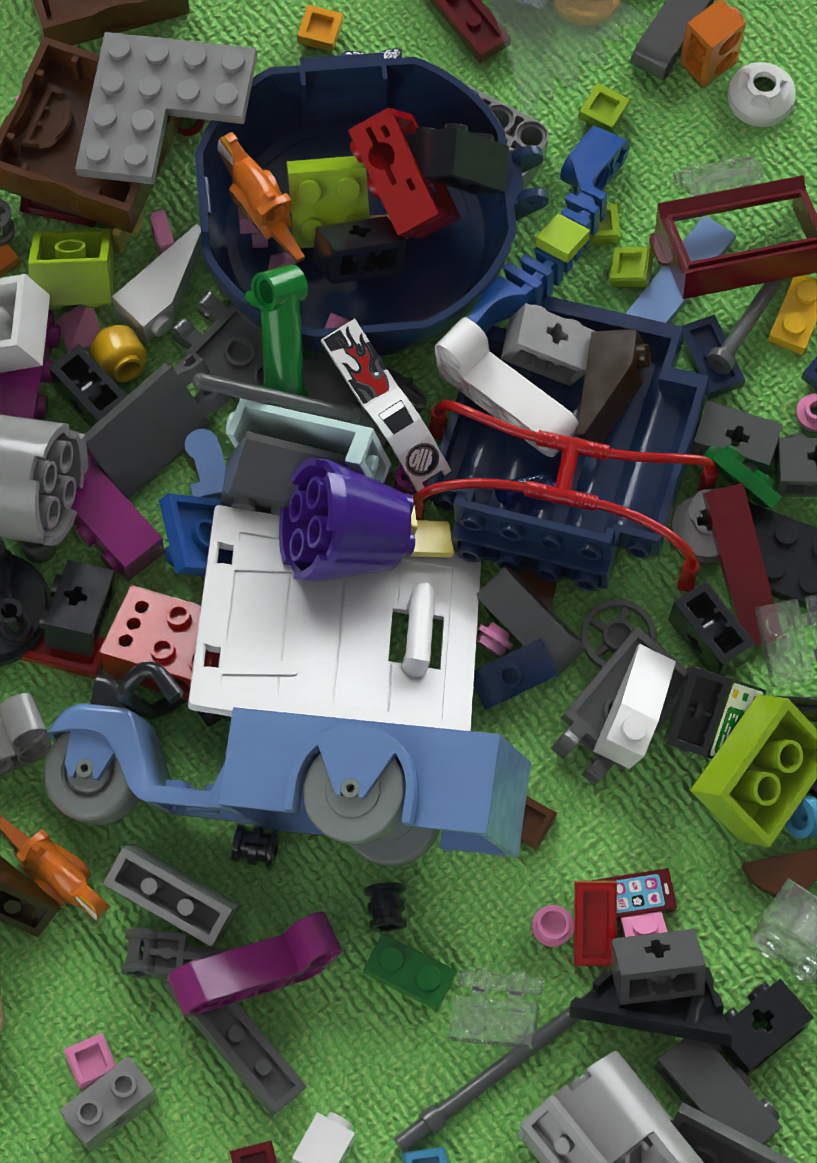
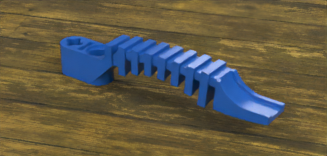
[468,126,630,334]

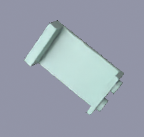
[226,398,391,484]

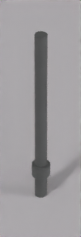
[393,991,590,1152]

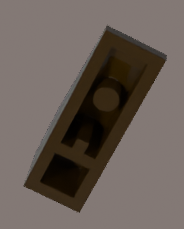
[577,329,651,444]
[0,856,60,937]

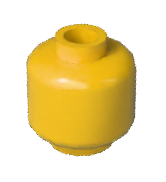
[90,325,147,382]

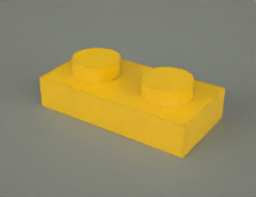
[767,275,817,355]

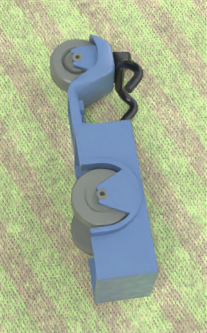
[44,661,531,867]

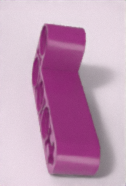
[167,911,342,1017]

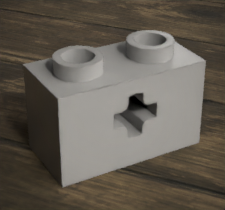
[501,303,595,386]
[59,1056,158,1153]

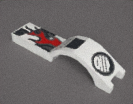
[320,318,451,492]

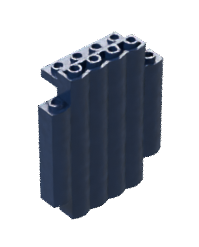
[427,296,709,591]

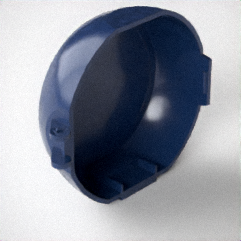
[195,52,549,356]

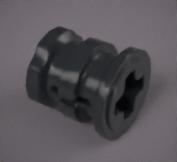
[231,824,279,870]
[364,882,407,932]

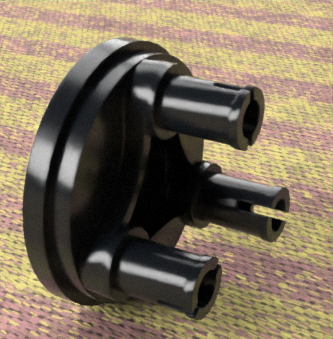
[0,538,52,667]

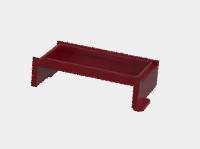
[649,175,817,299]

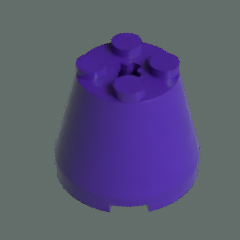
[279,458,416,582]

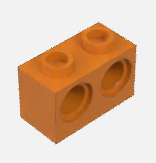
[680,0,746,87]

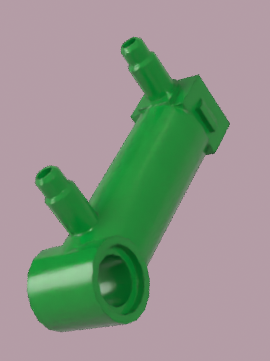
[244,264,308,412]

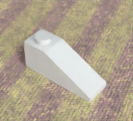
[112,224,202,344]
[593,644,676,769]

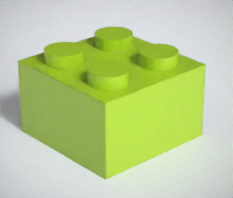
[287,156,370,248]
[28,228,115,310]

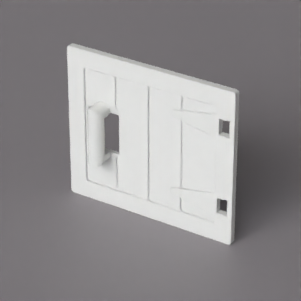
[188,505,481,731]

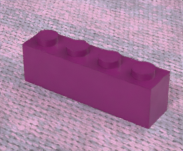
[0,310,61,420]
[71,455,165,582]

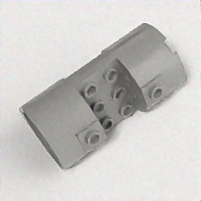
[0,414,89,546]
[517,1051,704,1163]

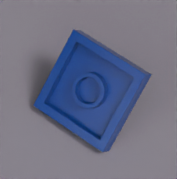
[159,493,233,576]

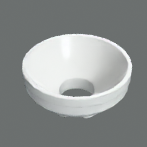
[727,62,795,127]

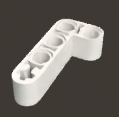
[435,317,579,457]

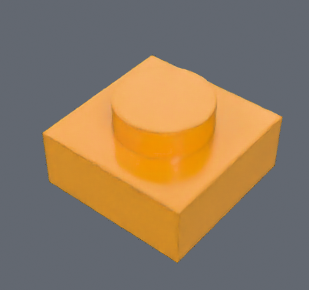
[297,5,343,52]

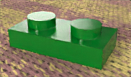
[703,445,782,509]
[363,933,457,1011]

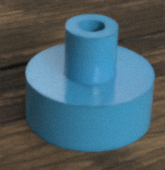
[785,796,817,839]

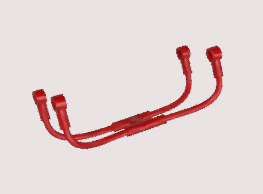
[413,400,719,592]

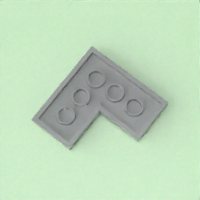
[75,32,257,185]

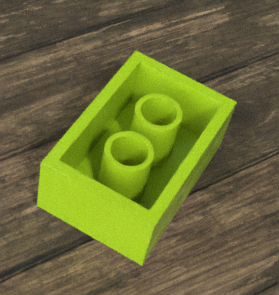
[690,694,817,847]

